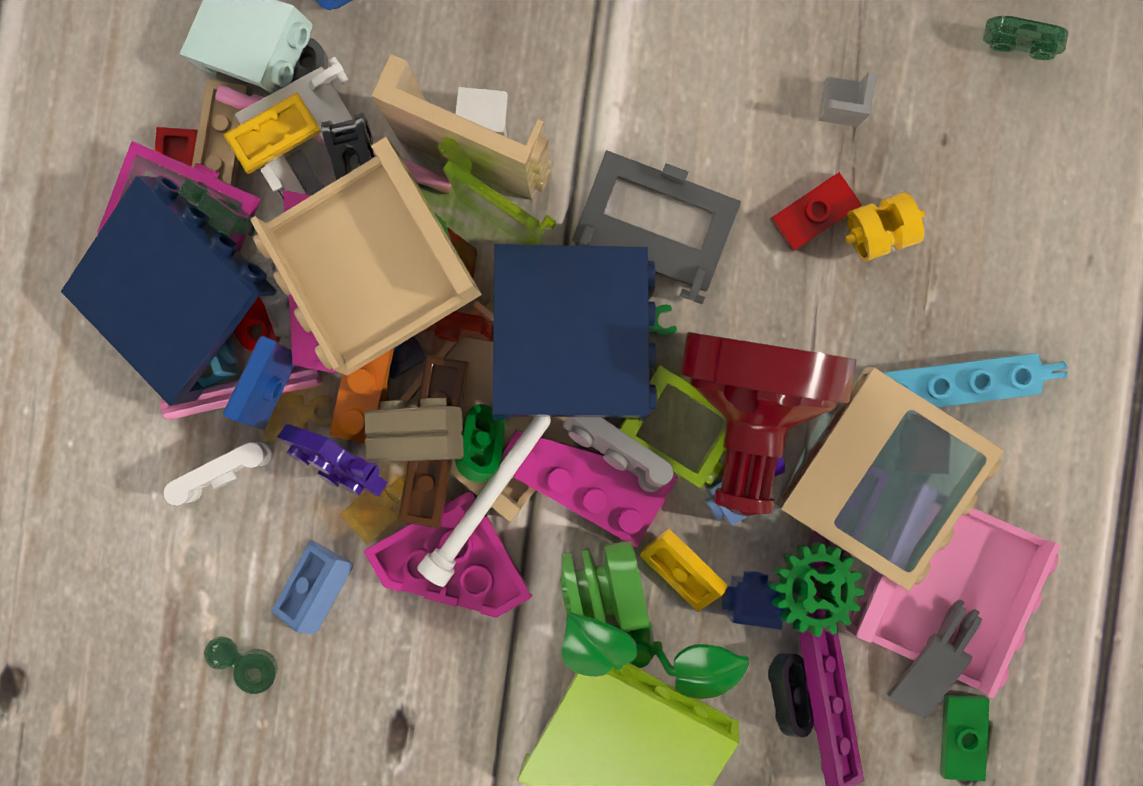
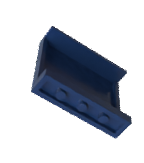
[60,176,277,406]
[493,244,657,421]

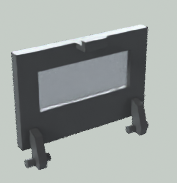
[572,150,741,304]

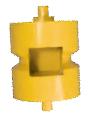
[845,192,925,262]

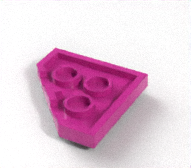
[364,490,533,618]

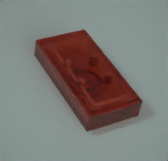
[424,311,494,342]

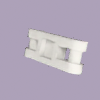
[164,442,274,506]

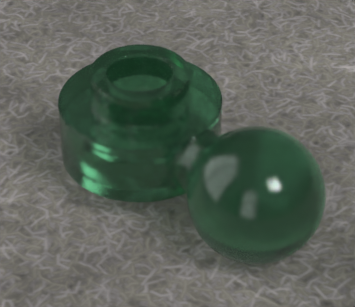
[204,636,278,694]

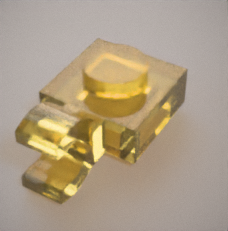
[340,475,405,545]

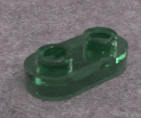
[983,16,1069,60]

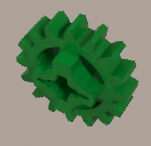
[769,542,864,637]

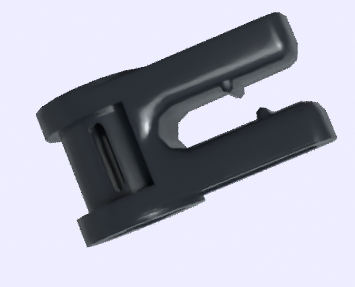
[321,112,375,180]

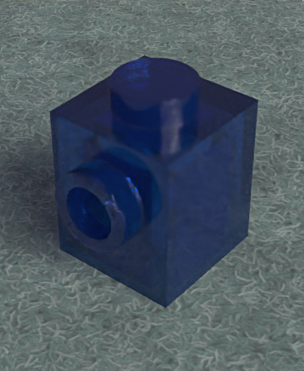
[722,571,785,630]

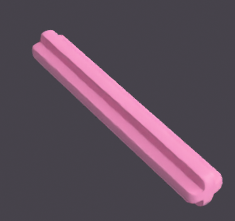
[160,367,322,419]

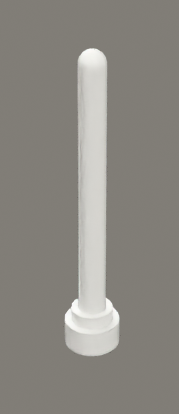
[417,417,551,587]

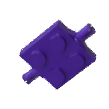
[277,423,388,497]

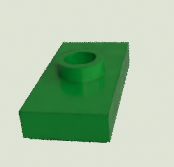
[940,693,990,781]

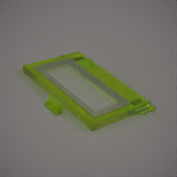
[438,137,556,245]

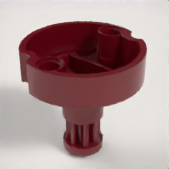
[680,332,857,516]

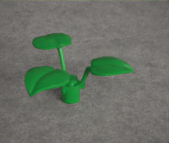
[561,612,749,699]

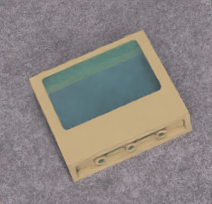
[776,366,1005,591]

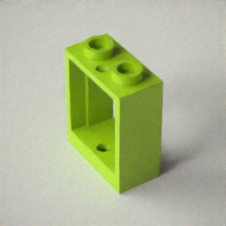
[618,365,727,488]

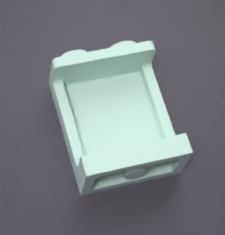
[180,0,313,94]

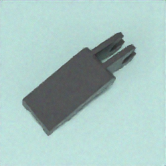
[887,600,982,719]

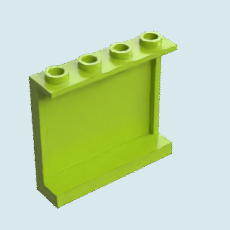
[517,663,739,786]

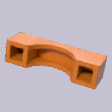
[329,347,395,444]

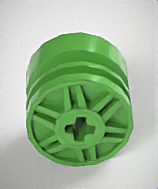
[560,540,649,632]

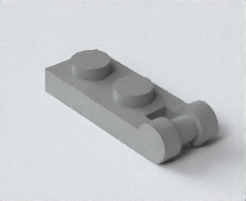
[562,417,673,492]

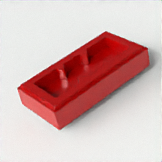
[770,172,862,252]

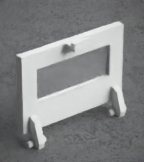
[234,57,360,197]

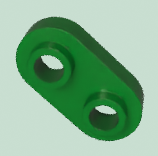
[455,404,505,482]

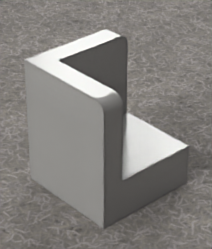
[818,73,877,127]

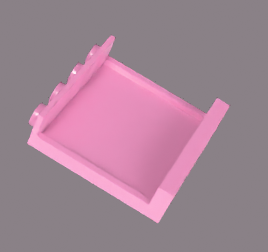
[845,481,1061,698]

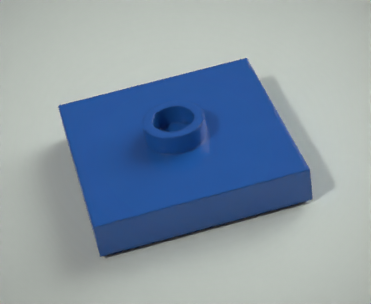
[223,336,295,430]

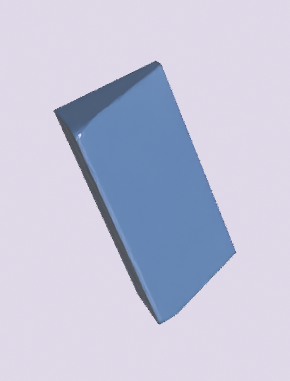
[271,540,354,634]

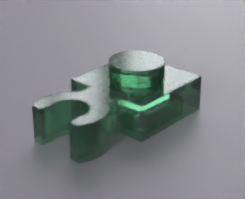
[178,178,255,236]

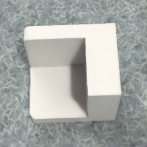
[456,87,508,137]

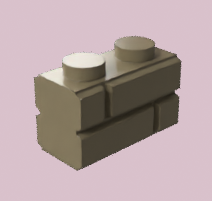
[365,398,464,462]

